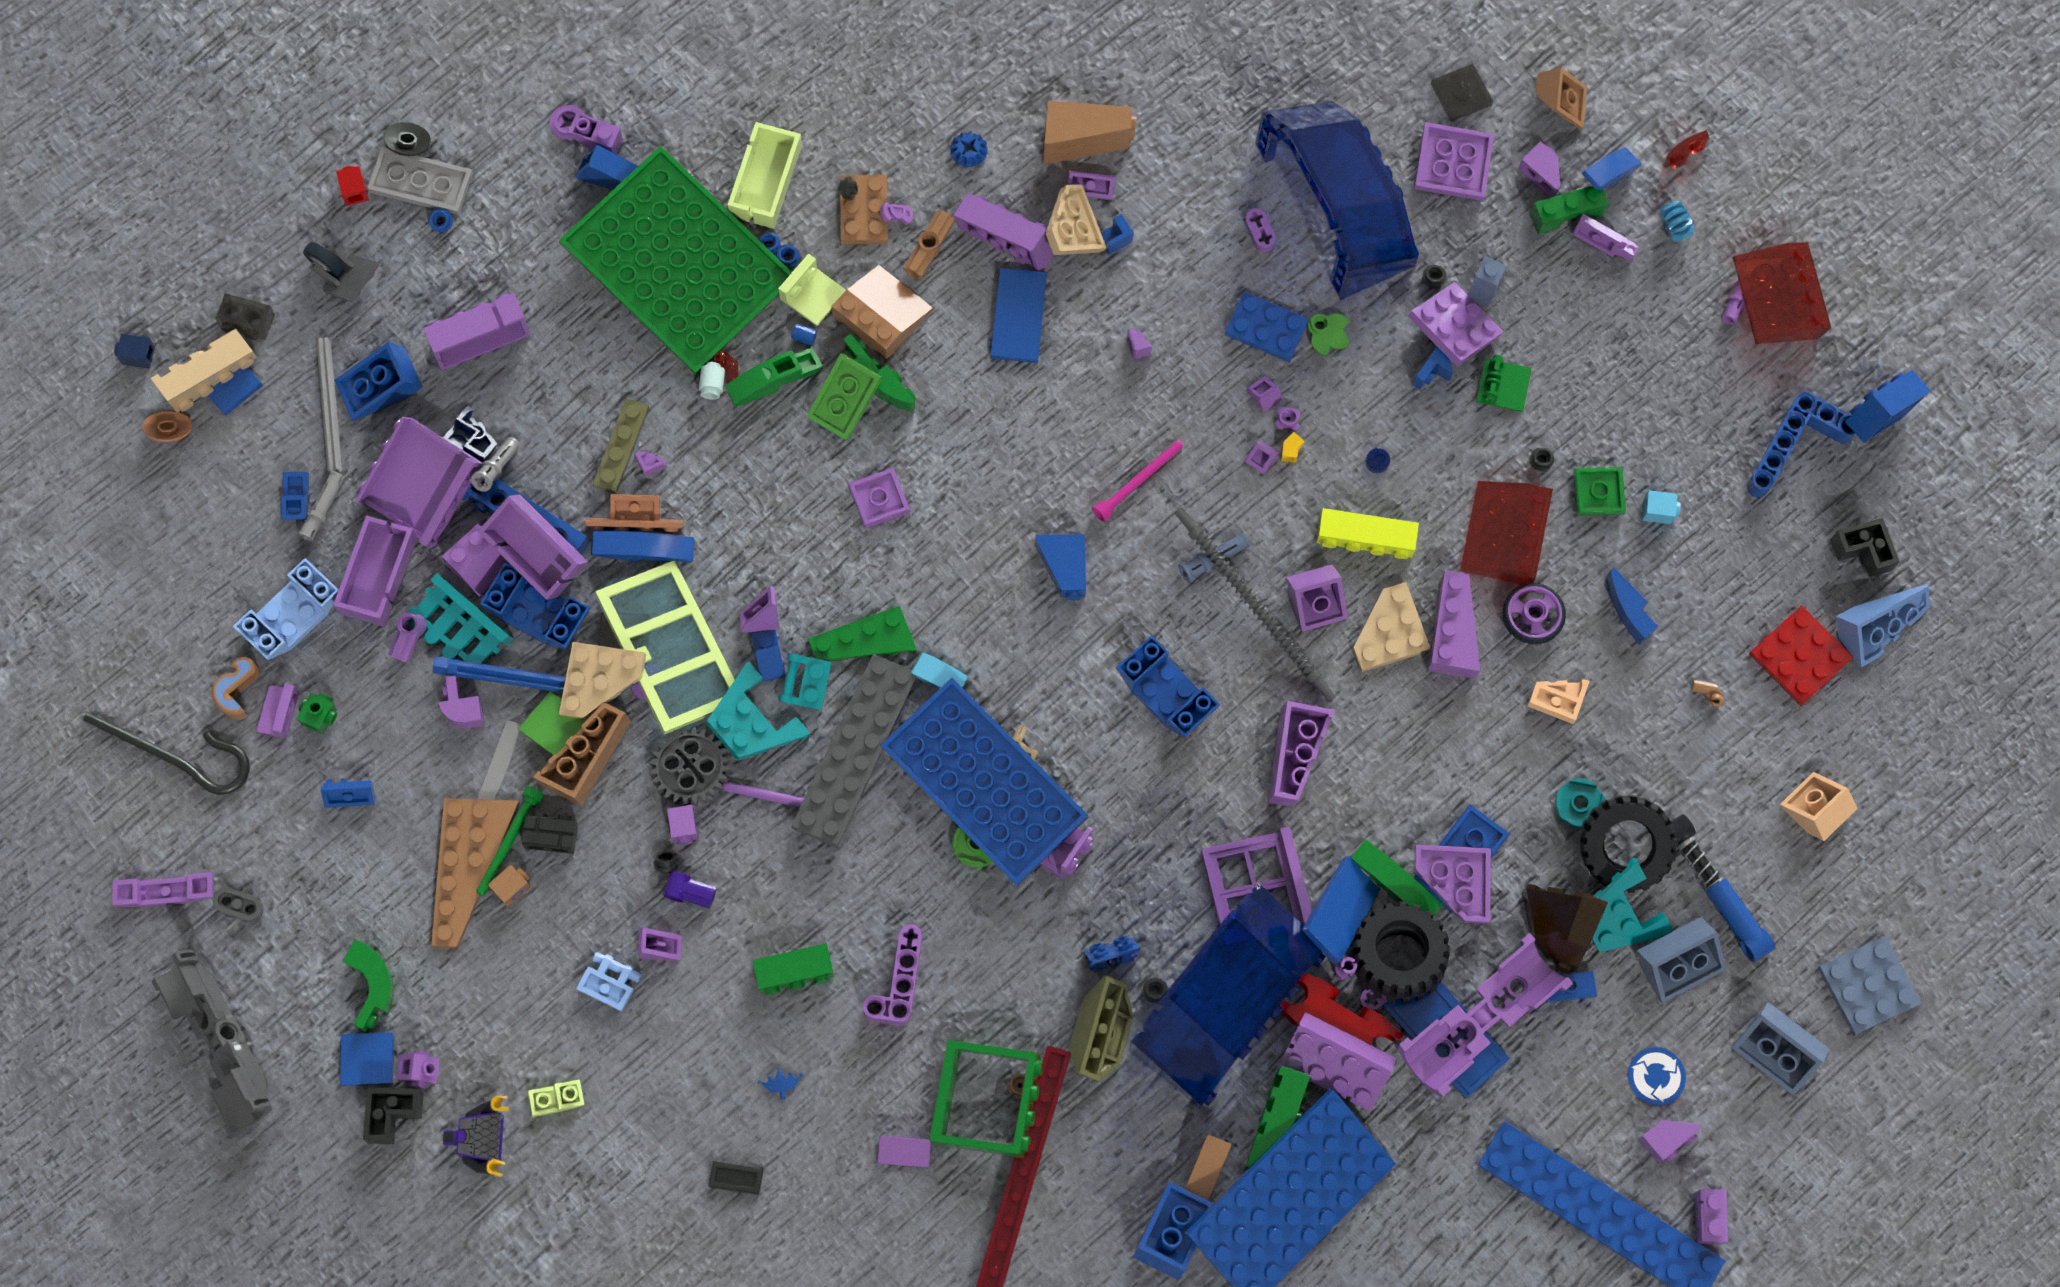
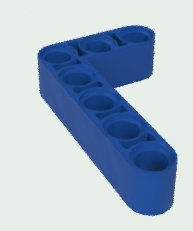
[1747,392,1855,498]

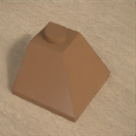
[1535,67,1587,129]

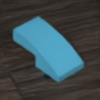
[911,652,968,689]

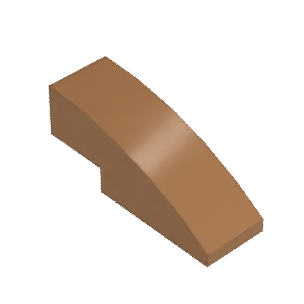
[1185,1134,1231,1201]

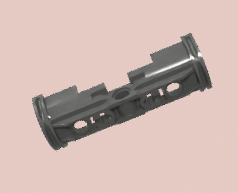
[152,950,272,1136]

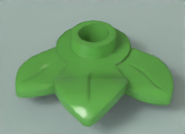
[1308,313,1350,356]

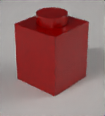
[336,166,369,206]

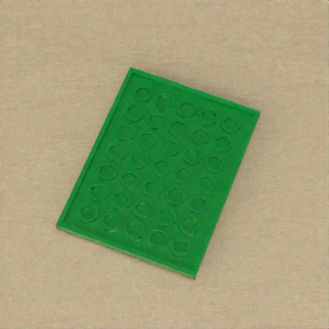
[559,146,792,375]

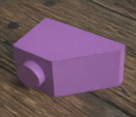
[1518,141,1560,198]

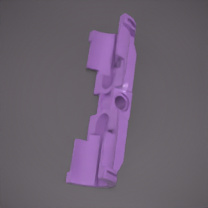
[1398,933,1573,1097]

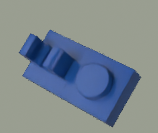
[320,778,375,808]

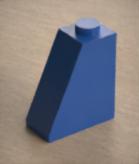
[575,145,638,190]
[1035,534,1086,601]

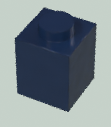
[114,334,155,369]

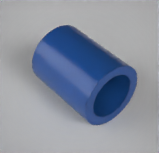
[791,323,817,346]

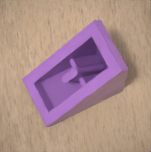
[739,586,779,633]
[638,927,682,961]

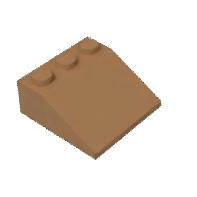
[832,265,933,360]

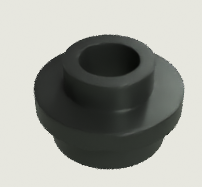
[840,176,858,200]
[1422,265,1446,288]
[1530,448,1554,471]
[653,851,679,874]
[1143,978,1168,1003]

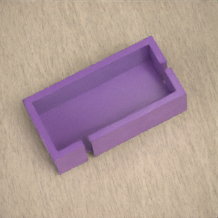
[423,293,530,371]
[478,494,588,600]
[333,515,417,627]
[1279,1012,1397,1112]

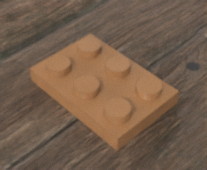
[840,175,888,244]

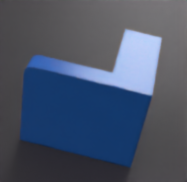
[1101,214,1134,255]

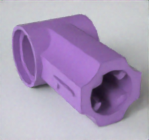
[388,613,427,663]

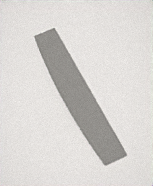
[477,720,521,800]

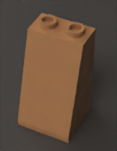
[1043,101,1136,164]

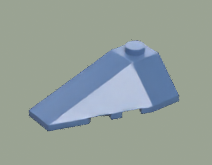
[1836,585,1930,667]

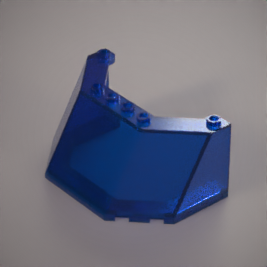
[1255,101,1419,300]
[1129,882,1326,1109]

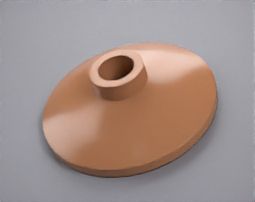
[142,411,192,442]

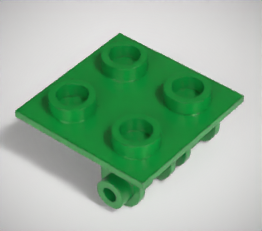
[1476,355,1532,412]

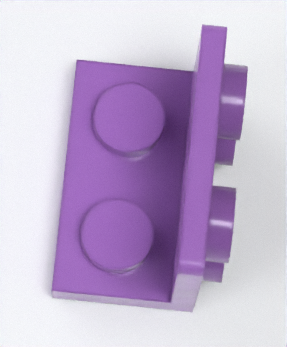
[1040,826,1094,880]

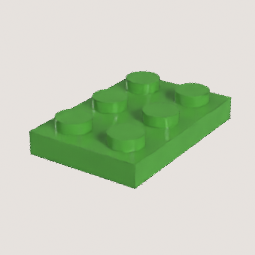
[806,353,883,440]

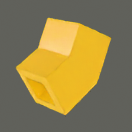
[1281,432,1305,463]

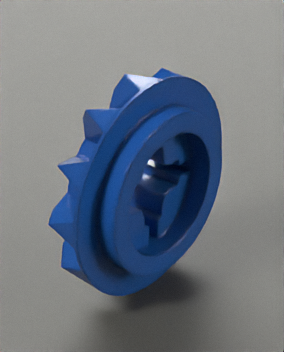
[950,131,988,167]

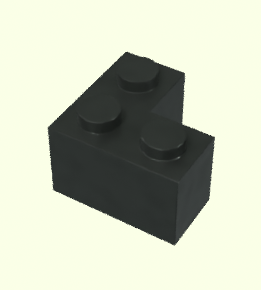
[1830,518,1900,577]
[363,1088,424,1144]

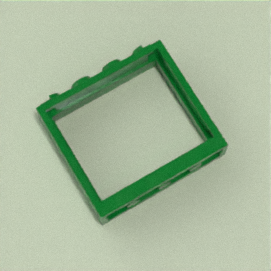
[929,1040,1043,1158]

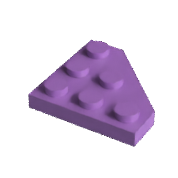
[1414,845,1491,924]

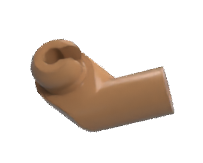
[1691,680,1724,707]

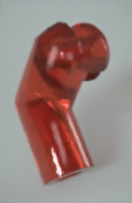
[714,351,738,383]

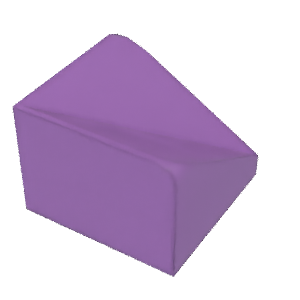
[1127,328,1152,359]

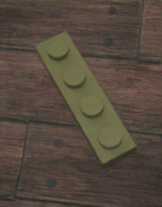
[593,398,649,494]

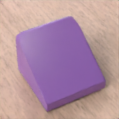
[1246,376,1282,411]
[1245,440,1280,474]

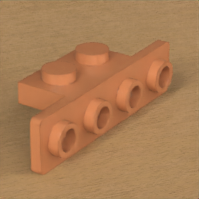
[584,494,684,532]

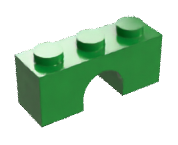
[1530,186,1609,234]

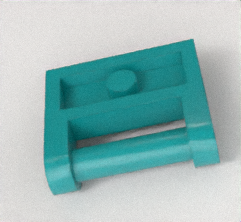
[778,653,832,711]

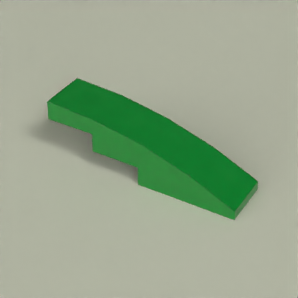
[1351,839,1442,917]

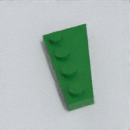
[808,606,917,662]

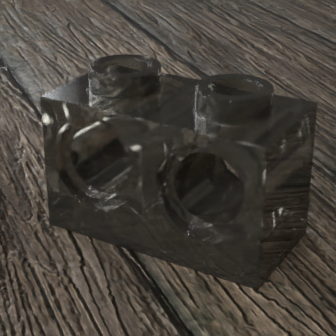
[215,293,275,340]

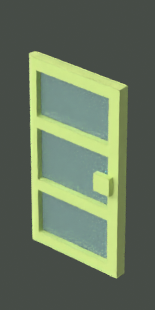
[595,561,735,735]

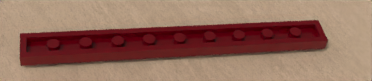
[976,1045,1071,1287]

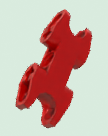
[1274,970,1403,1045]

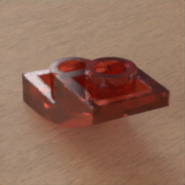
[1663,130,1710,168]

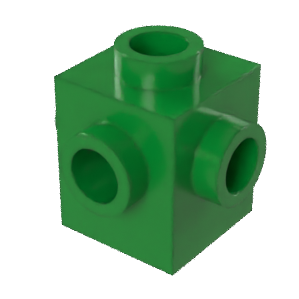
[297,693,337,735]

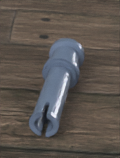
[1178,533,1250,583]

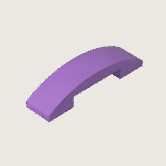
[112,872,213,907]

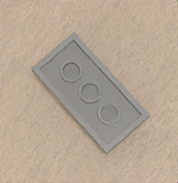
[367,147,473,215]

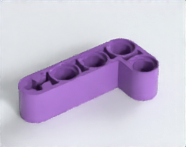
[863,925,922,1026]

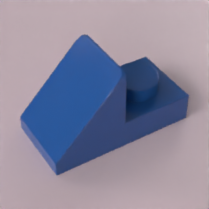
[1413,347,1453,390]
[751,630,786,682]

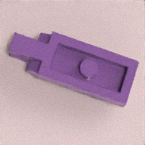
[1572,214,1639,261]

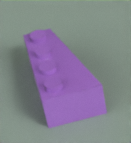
[953,193,1054,272]
[1428,570,1480,679]
[1268,701,1335,807]

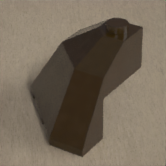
[1522,884,1608,972]

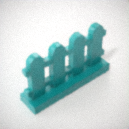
[408,573,514,664]

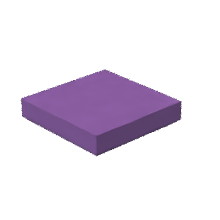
[848,468,910,529]

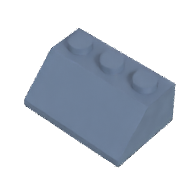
[1637,917,1727,1003]
[1732,1002,1830,1096]

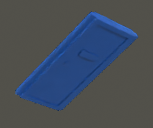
[1383,983,1510,1099]

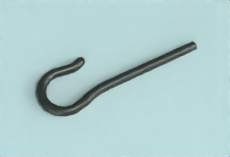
[83,712,250,795]

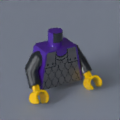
[443,1096,509,1177]

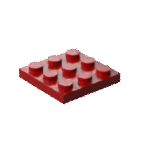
[1749,605,1854,706]

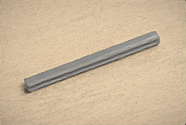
[316,337,342,473]

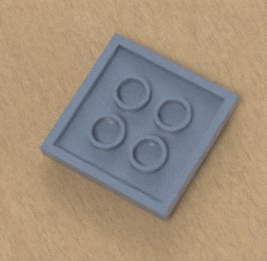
[1818,936,1922,1036]

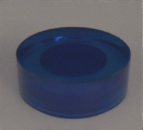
[1365,448,1390,473]

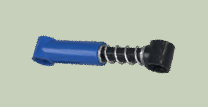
[1671,814,1776,962]

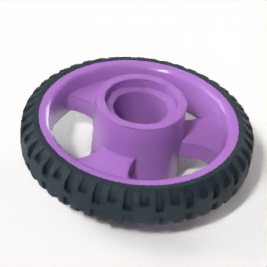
[1502,583,1566,645]

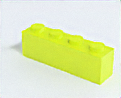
[1316,508,1419,559]

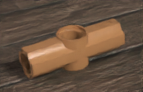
[903,210,955,280]

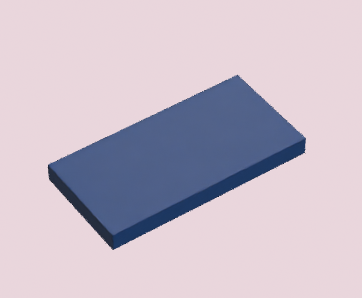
[991,268,1047,363]
[1414,804,1510,912]
[1302,856,1380,964]

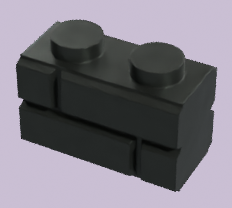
[522,812,578,854]

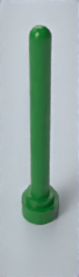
[476,786,544,896]

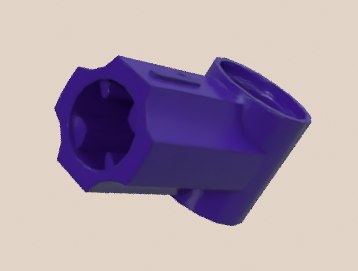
[663,871,717,909]

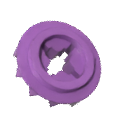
[549,105,585,142]

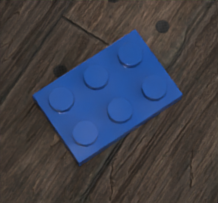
[1225,292,1309,363]

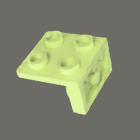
[779,254,846,326]

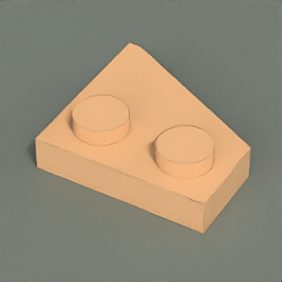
[1528,680,1589,724]

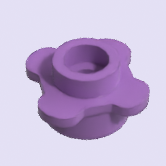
[1276,407,1301,431]

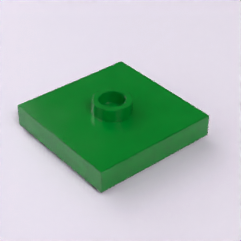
[1573,467,1626,516]

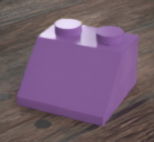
[442,523,512,598]
[1286,564,1348,632]

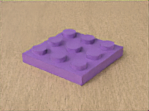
[1414,122,1494,201]
[1408,282,1504,367]

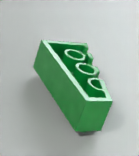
[1245,1065,1310,1170]

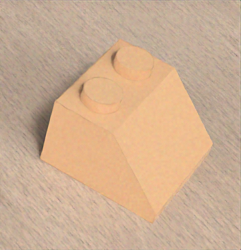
[1780,772,1858,841]

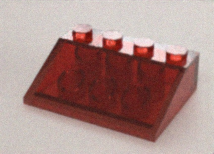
[1733,242,1831,344]
[1460,481,1553,585]

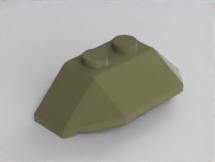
[1069,976,1133,1081]

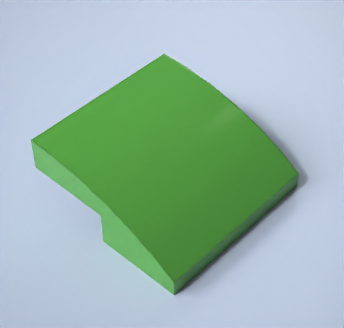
[518,691,587,756]

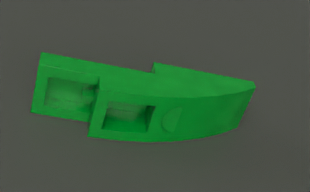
[844,334,916,412]
[725,348,823,407]

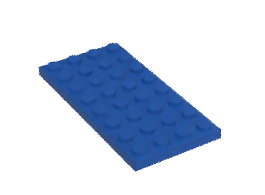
[880,678,1089,886]
[1185,1089,1396,1287]

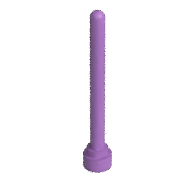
[721,782,804,808]

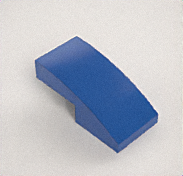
[281,472,309,520]

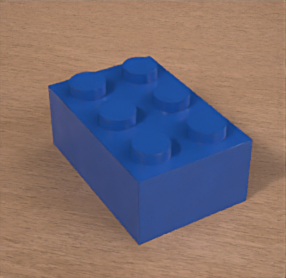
[1845,370,1931,443]

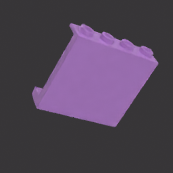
[355,417,482,547]

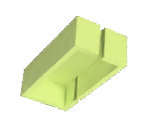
[728,122,802,229]

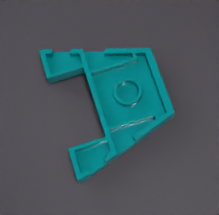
[706,662,810,761]
[1592,857,1673,952]

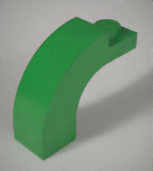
[343,939,394,1033]

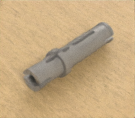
[298,471,345,542]

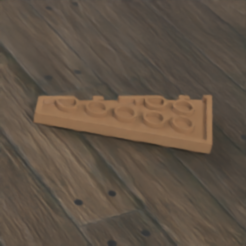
[431,798,520,948]

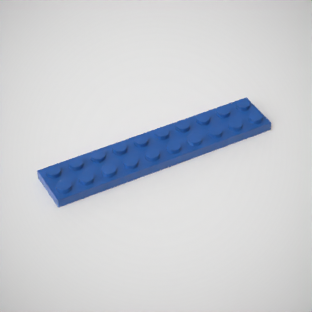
[1477,1121,1726,1287]

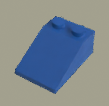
[334,342,422,421]
[1133,1182,1213,1280]

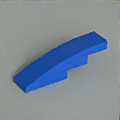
[591,531,694,563]

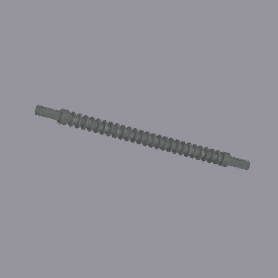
[1174,507,1336,702]

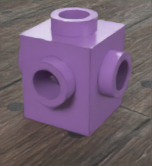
[396,1051,439,1089]

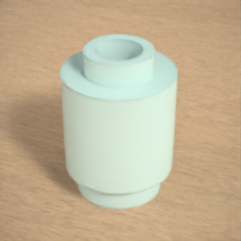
[699,362,725,400]

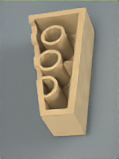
[151,329,257,413]

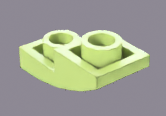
[527,1080,584,1118]

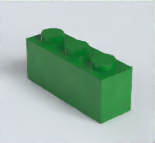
[752,943,834,996]

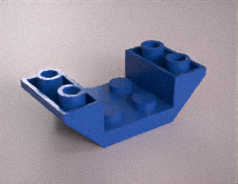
[480,563,590,650]
[1116,635,1220,738]

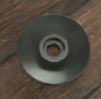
[383,122,431,156]

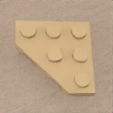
[1045,184,1106,255]
[1353,582,1431,672]
[559,642,647,720]

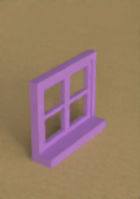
[1201,826,1312,947]

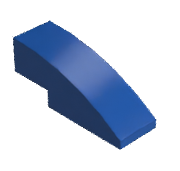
[1581,147,1642,190]
[1606,568,1658,645]

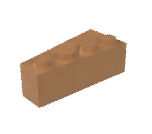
[533,702,631,807]

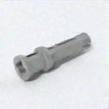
[471,437,520,492]

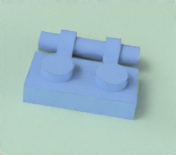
[576,952,642,1012]

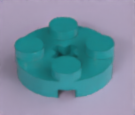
[1555,778,1605,829]

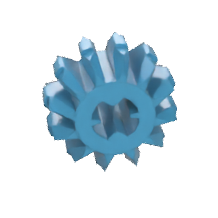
[1660,200,1694,242]

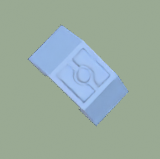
[233,558,339,660]

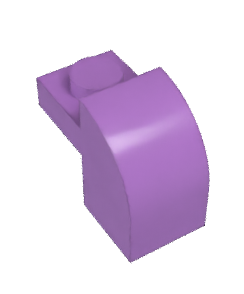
[439,676,485,729]

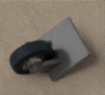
[303,242,380,303]

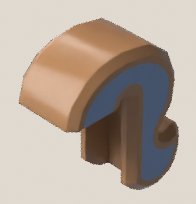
[212,657,259,720]

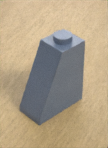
[1468,256,1507,308]

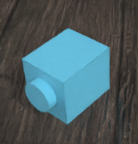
[1642,490,1681,524]

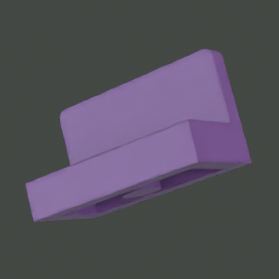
[257,684,299,739]

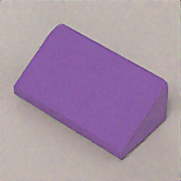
[1067,169,1116,200]
[878,1136,931,1168]

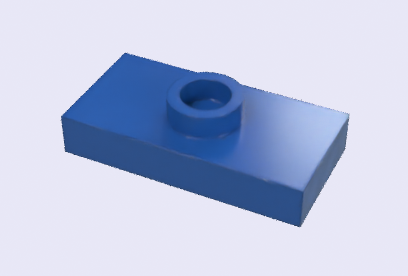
[1546,971,1597,1003]

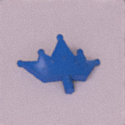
[758,1067,803,1100]

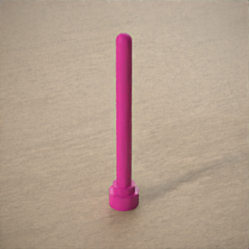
[1092,441,1183,522]

